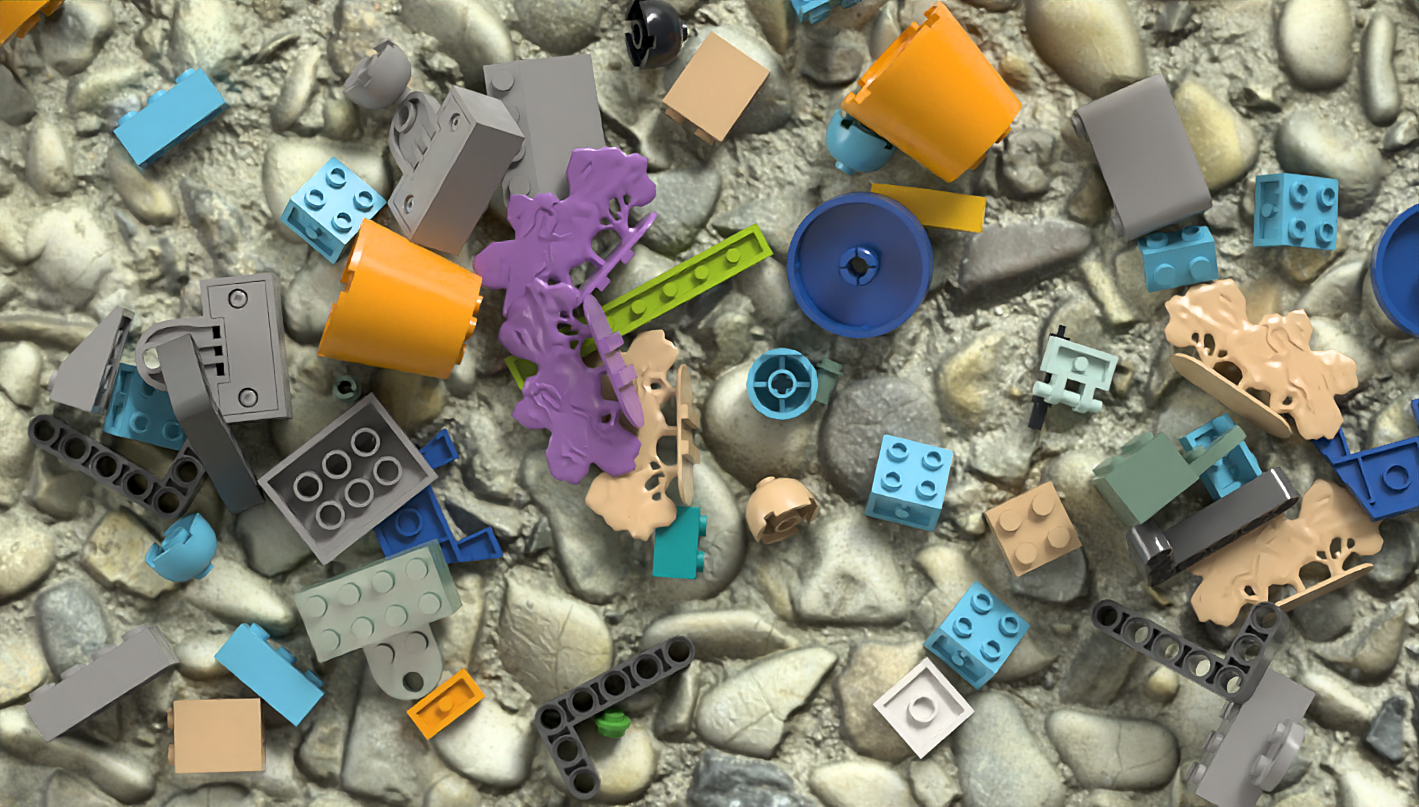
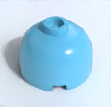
[825,109,897,175]
[746,348,818,420]
[144,512,217,582]

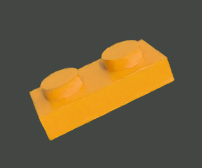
[406,667,486,740]

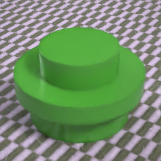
[594,707,631,738]

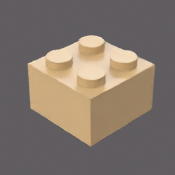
[983,481,1082,577]

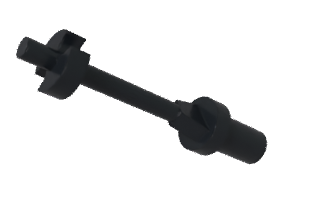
[1028,325,1070,431]

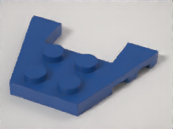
[1311,398,1419,522]
[373,428,504,564]

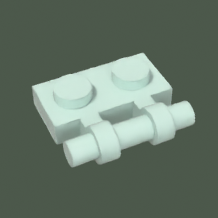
[1032,336,1118,414]

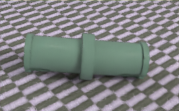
[333,374,363,403]

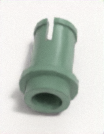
[815,357,843,405]

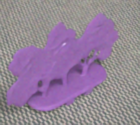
[473,146,658,320]
[497,277,644,485]

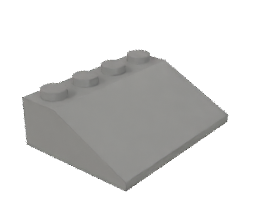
[483,54,605,210]
[257,390,438,566]

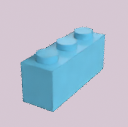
[113,68,230,169]
[214,623,328,727]

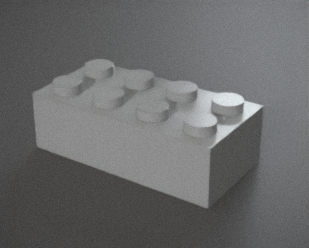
[23,624,181,743]

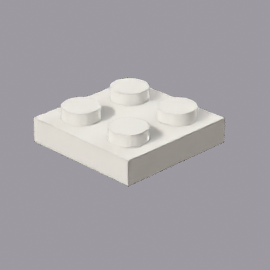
[873,657,975,759]

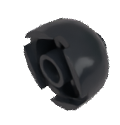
[625,0,688,70]

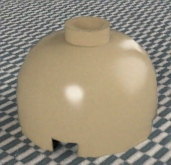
[746,477,820,544]

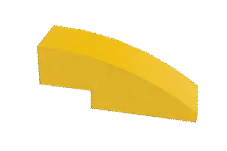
[871,183,987,234]

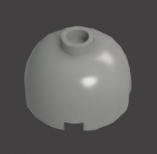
[343,38,411,110]

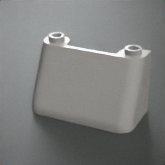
[1071,73,1213,243]

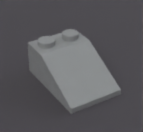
[47,306,135,415]

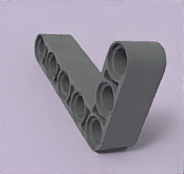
[156,333,266,516]
[27,414,208,519]
[1126,467,1300,587]
[1091,599,1290,704]
[534,635,695,800]

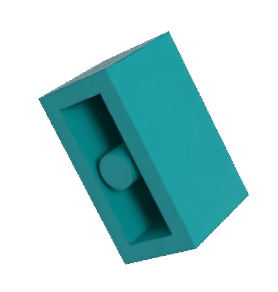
[652,506,707,579]

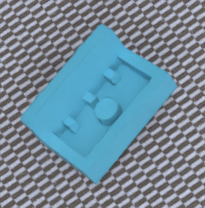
[1137,225,1219,292]
[1178,413,1262,502]

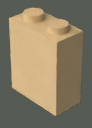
[662,31,770,146]
[168,697,266,773]

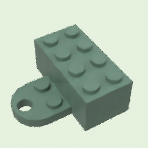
[1089,424,1247,526]
[293,538,463,701]

